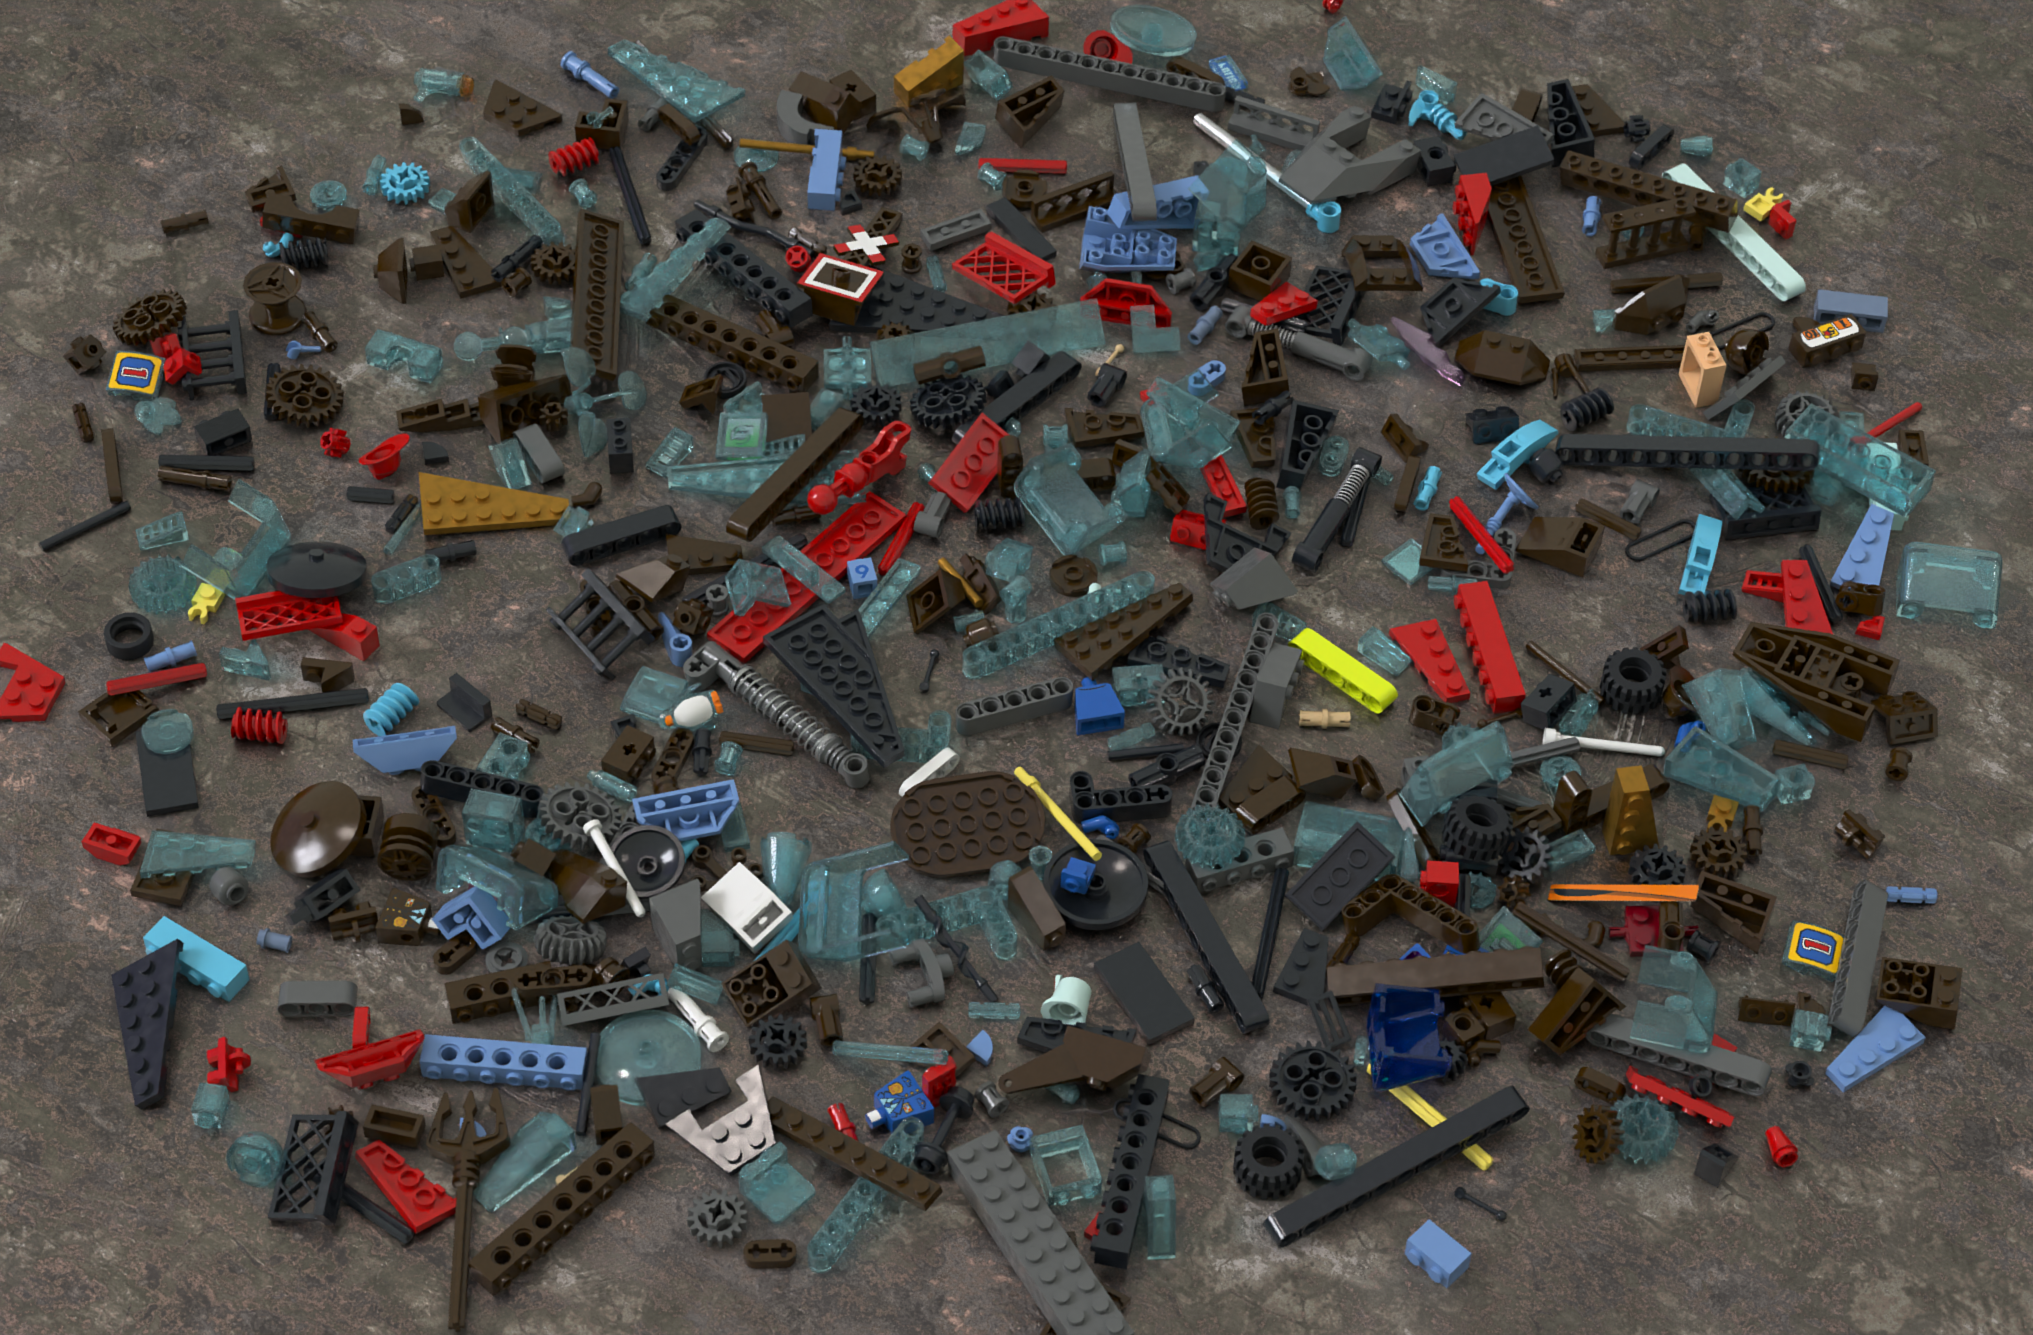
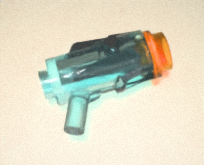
[413,67,474,103]

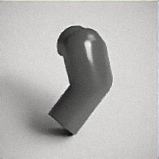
[1686,310,1719,333]

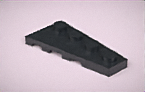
[1127,635,1230,688]

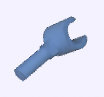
[286,340,321,359]

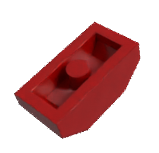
[82,822,142,866]

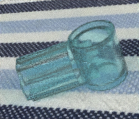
[1000,575,1033,623]

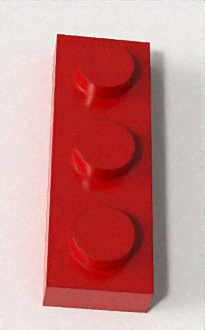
[1199,454,1247,518]

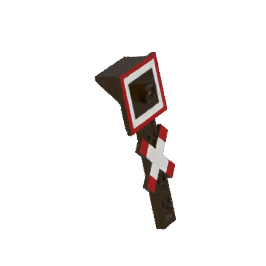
[797,207,903,326]

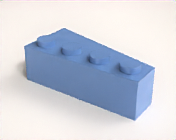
[1107,175,1210,229]

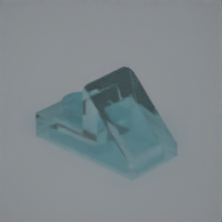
[219,639,271,681]

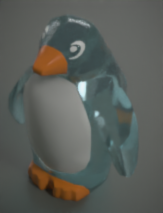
[658,683,723,732]

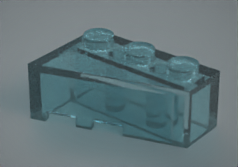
[1682,668,1757,750]

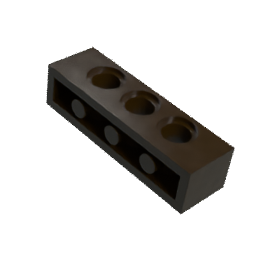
[444,961,557,1024]

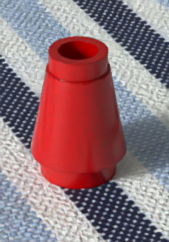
[1765,1126,1798,1167]

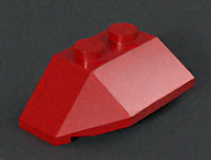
[1079,278,1172,332]
[315,1029,425,1089]

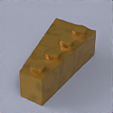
[1602,765,1659,855]

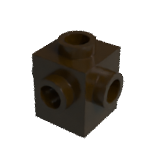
[63,334,106,374]
[672,598,714,636]

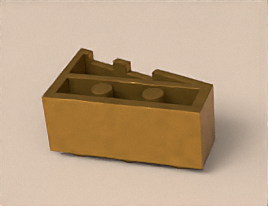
[894,35,964,108]

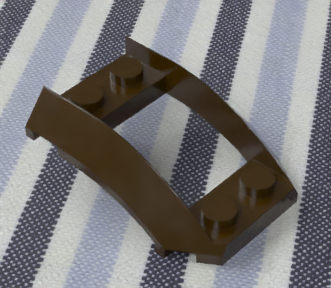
[1341,235,1423,291]

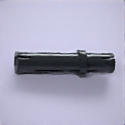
[491,235,543,282]

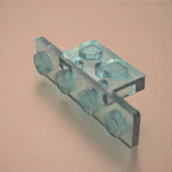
[762,535,845,604]

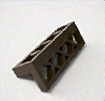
[1031,171,1118,233]

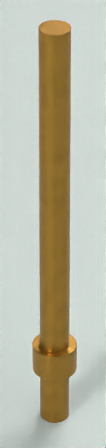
[739,138,874,161]

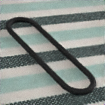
[1710,312,1775,349]
[1625,519,1696,561]
[1113,1098,1201,1149]

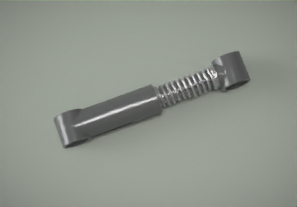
[1225,305,1373,381]

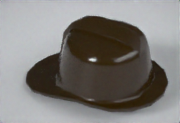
[1662,666,1701,718]

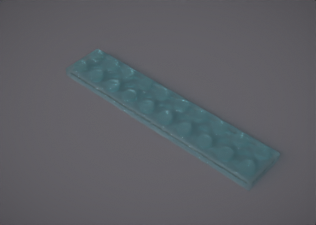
[870,298,1106,387]

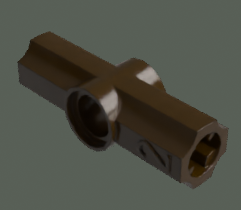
[912,345,986,385]
[608,580,664,643]

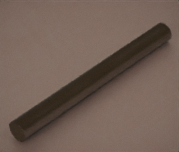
[1525,640,1606,707]

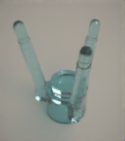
[511,988,558,1045]

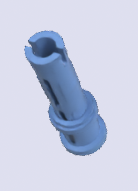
[560,51,619,99]

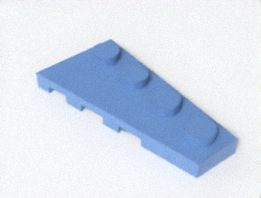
[1830,504,1894,590]
[1825,1006,1925,1092]

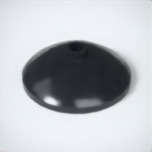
[607,825,685,899]

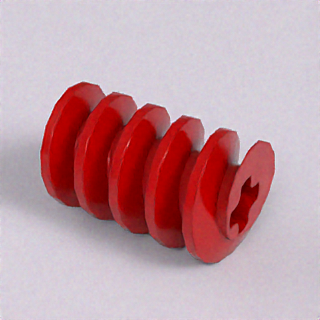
[548,137,599,177]
[231,707,288,744]

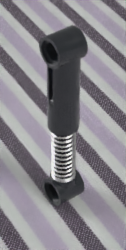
[1292,447,1382,573]

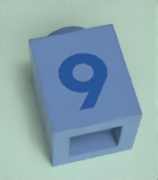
[847,557,877,599]

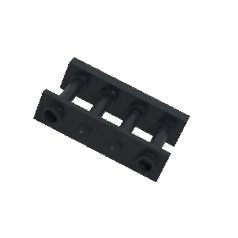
[177,310,247,401]
[546,568,655,680]

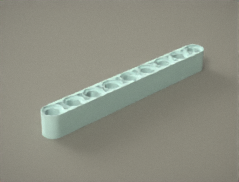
[1662,164,1806,301]

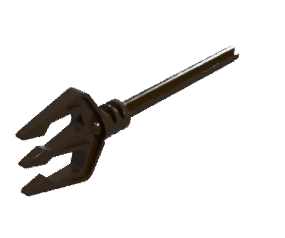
[426,1087,511,1332]

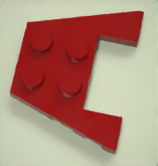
[0,643,66,722]

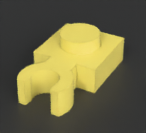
[1743,187,1783,221]
[188,583,226,624]

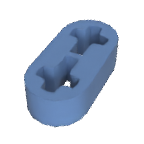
[1187,360,1226,395]

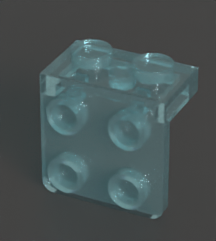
[738,1141,815,1224]

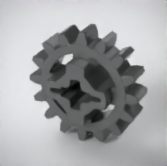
[687,1189,748,1248]

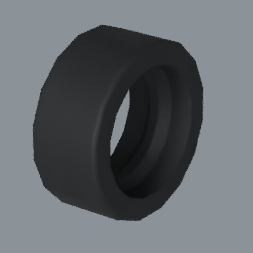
[104,612,154,660]

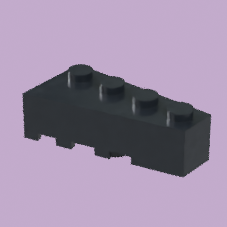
[1547,79,1595,168]
[1276,400,1339,493]

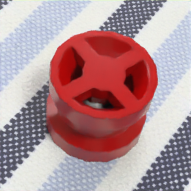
[785,245,812,273]

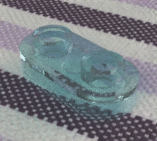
[1318,436,1349,477]

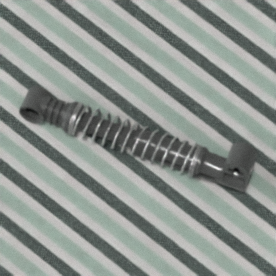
[683,641,870,788]

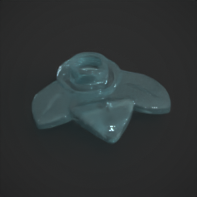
[134,397,182,435]

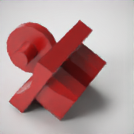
[207,1037,251,1093]

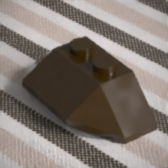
[1612,274,1690,335]
[1454,330,1551,385]

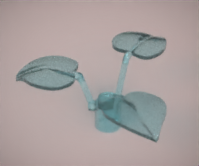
[560,347,647,457]

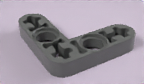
[1440,528,1516,589]

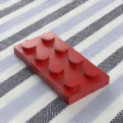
[928,413,1009,513]

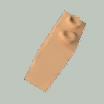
[1679,332,1726,408]

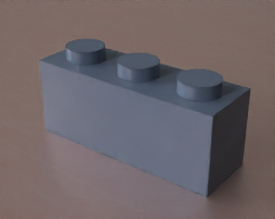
[1814,289,1888,333]

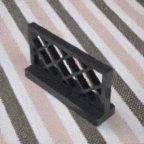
[1289,265,1368,346]
[1709,486,1822,540]
[268,1111,359,1226]

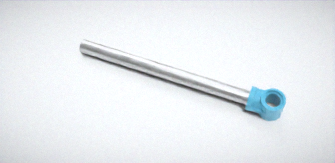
[1193,113,1341,233]

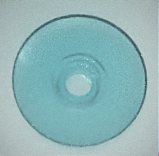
[734,139,779,172]

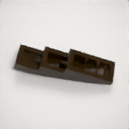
[396,399,485,432]

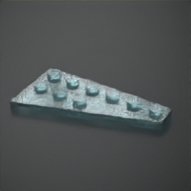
[620,217,730,321]

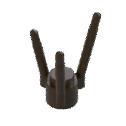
[1551,353,1589,397]

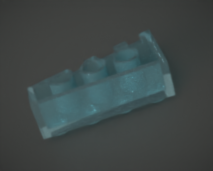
[1663,726,1780,812]

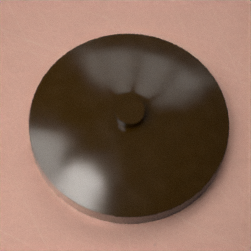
[270,781,366,878]

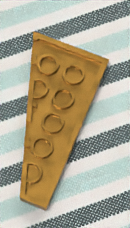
[419,472,571,535]

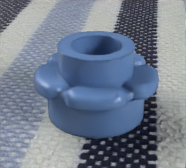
[1007,1126,1034,1152]

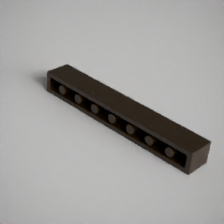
[1327,946,1545,1006]

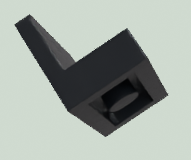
[437,673,492,732]

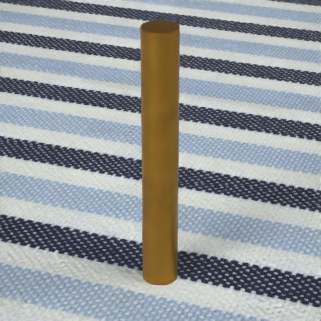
[938,557,984,608]

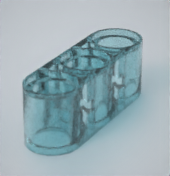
[371,554,442,604]

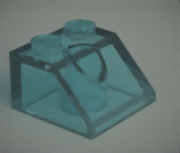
[1111,449,1151,517]

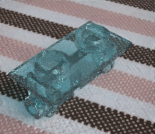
[1559,689,1599,737]

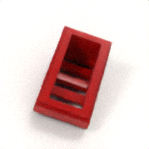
[1742,570,1784,603]

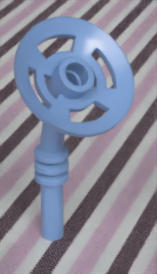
[1475,473,1539,554]

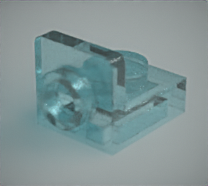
[553,506,594,537]

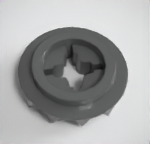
[485,942,528,973]

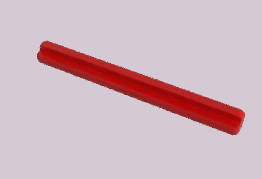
[1449,496,1515,574]

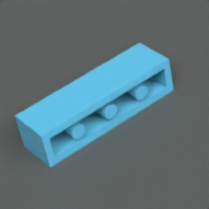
[143,916,250,1002]

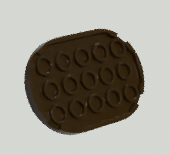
[890,771,1045,878]

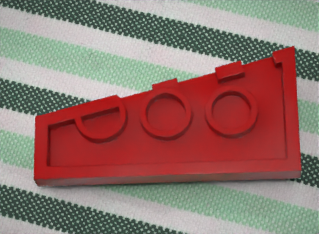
[355,1140,456,1234]

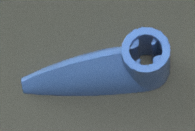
[658,612,693,667]

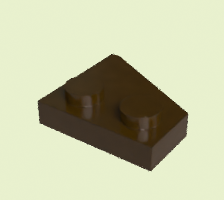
[245,166,296,213]
[901,1022,976,1078]

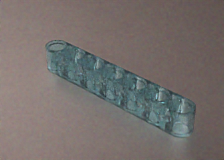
[459,137,565,247]
[807,1117,924,1273]

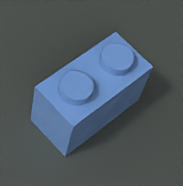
[1405,1219,1472,1288]

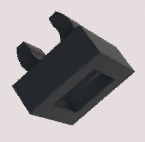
[984,370,1014,399]
[621,946,651,978]

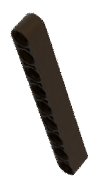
[726,407,864,542]

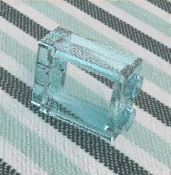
[1029,1125,1102,1206]

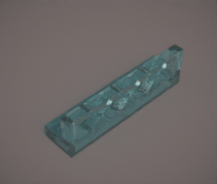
[1688,468,1765,520]

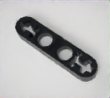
[656,127,708,191]

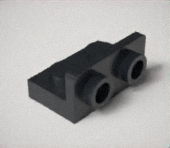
[1371,80,1413,125]

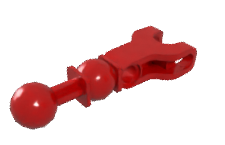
[807,421,911,515]

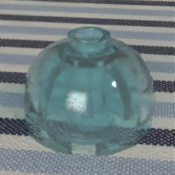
[861,868,909,921]
[226,1131,284,1187]

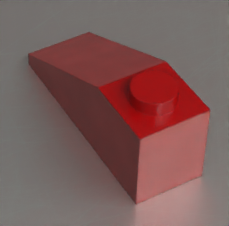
[307,613,380,661]

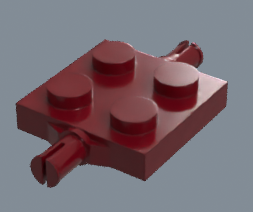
[1608,905,1699,957]

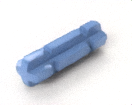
[1886,886,1938,904]

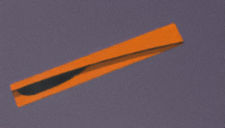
[1548,884,1699,901]

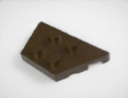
[483,79,563,137]

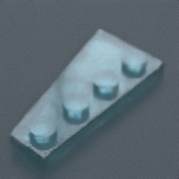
[140,830,256,878]

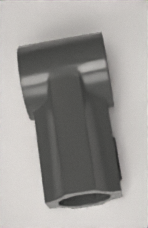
[1620,479,1660,524]
[914,491,951,538]

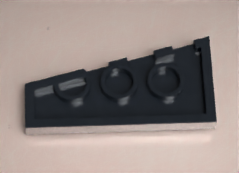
[1017,1016,1137,1053]

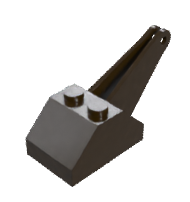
[998,1025,1151,1094]

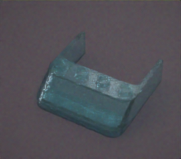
[798,841,909,962]

